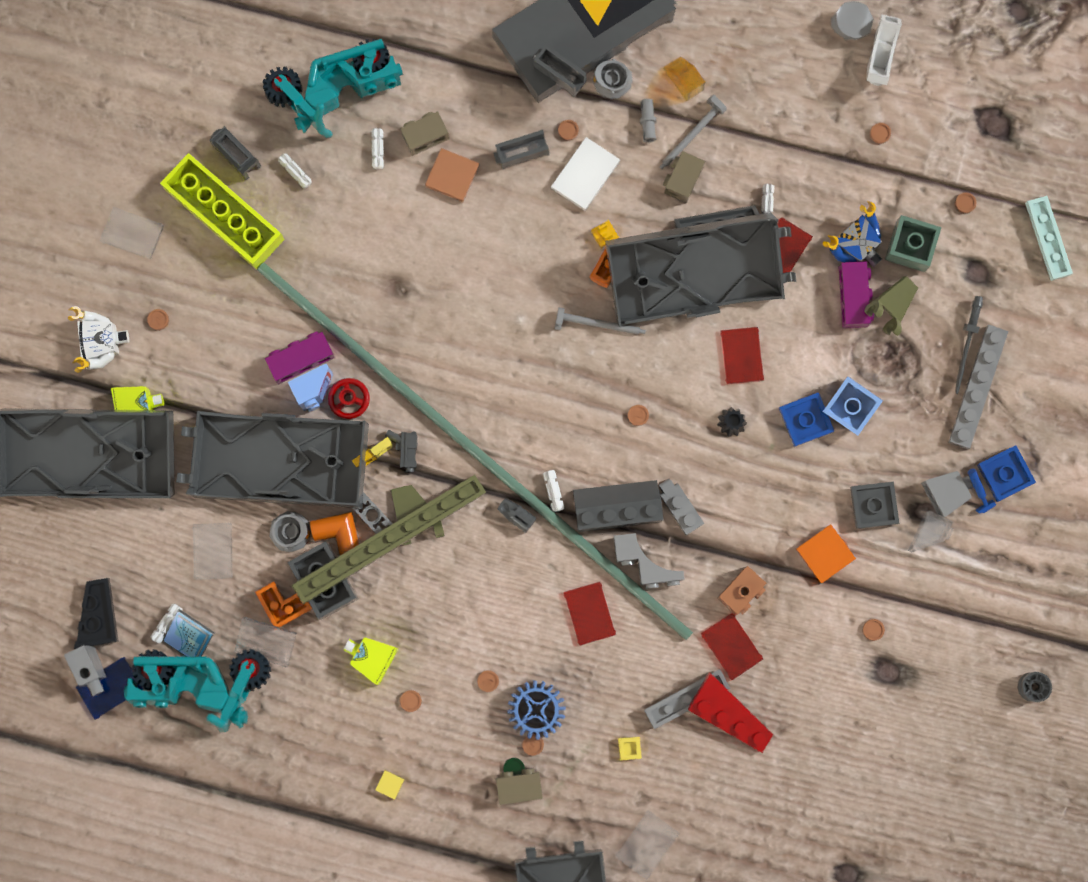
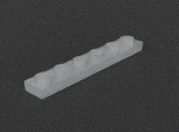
[948,325,1009,449]

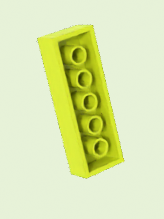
[160,153,285,270]

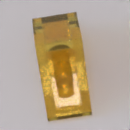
[663,56,705,101]

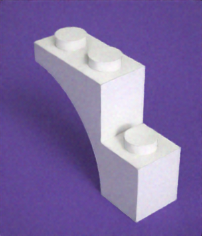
[867,14,902,86]

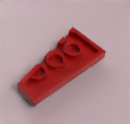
[688,672,773,753]

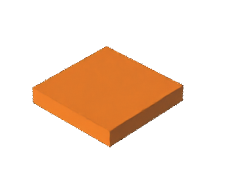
[796,524,856,584]

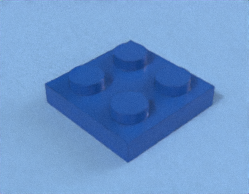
[779,392,834,447]
[977,445,1036,502]

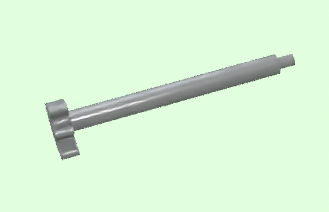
[660,94,727,169]
[554,307,646,334]

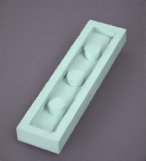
[1025,196,1073,281]

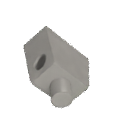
[921,471,974,519]
[64,645,106,697]

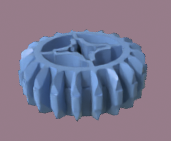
[507,680,566,740]

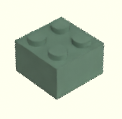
[885,215,942,272]

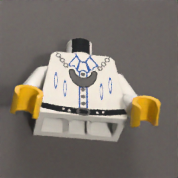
[68,307,129,373]

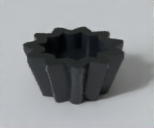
[717,407,747,437]

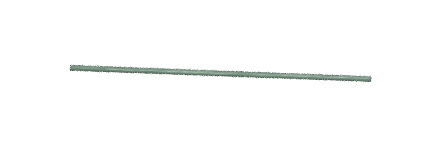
[257,263,693,640]

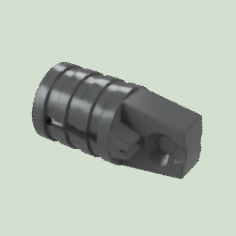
[497,499,537,533]

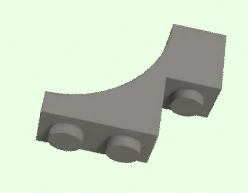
[613,533,685,589]

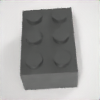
[288,541,359,620]

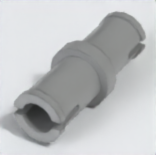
[640,99,657,143]

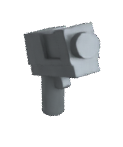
[385,430,418,472]

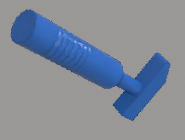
[968,469,996,513]

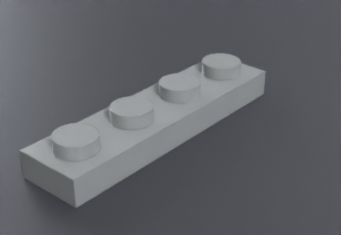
[644,669,730,729]

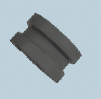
[1017,672,1052,702]

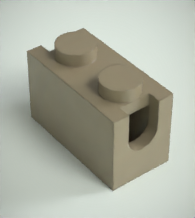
[400,111,449,156]
[663,151,705,203]
[496,768,543,805]

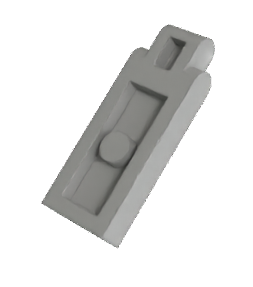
[658,479,704,535]

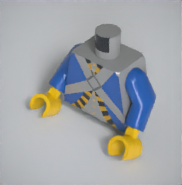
[822,201,883,267]

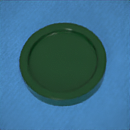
[503,758,525,775]

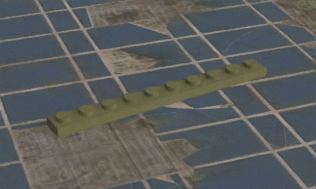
[292,475,486,605]

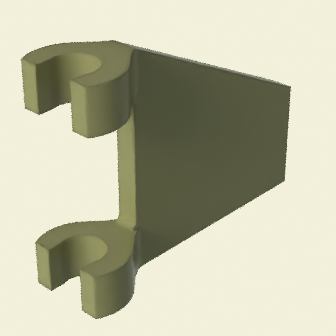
[864,276,918,336]
[391,485,445,546]

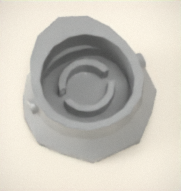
[831,1,874,40]
[592,59,632,99]
[269,511,311,552]

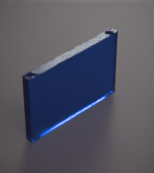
[76,657,144,720]

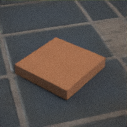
[425,148,479,202]

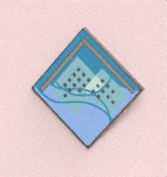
[163,609,215,657]

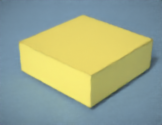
[370,437,393,458]
[618,737,642,760]
[376,770,405,800]

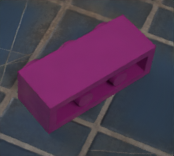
[838,262,874,329]
[265,331,335,385]

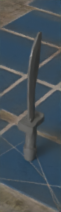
[956,296,983,394]

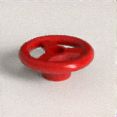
[328,378,370,419]

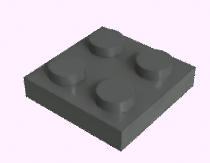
[850,481,900,529]

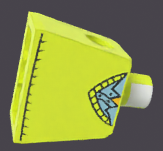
[111,386,164,410]
[344,637,398,685]

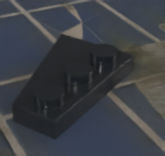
[74,578,119,649]

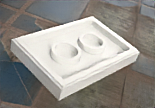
[551,137,620,211]

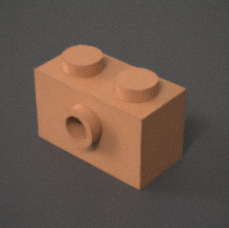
[717,566,767,615]

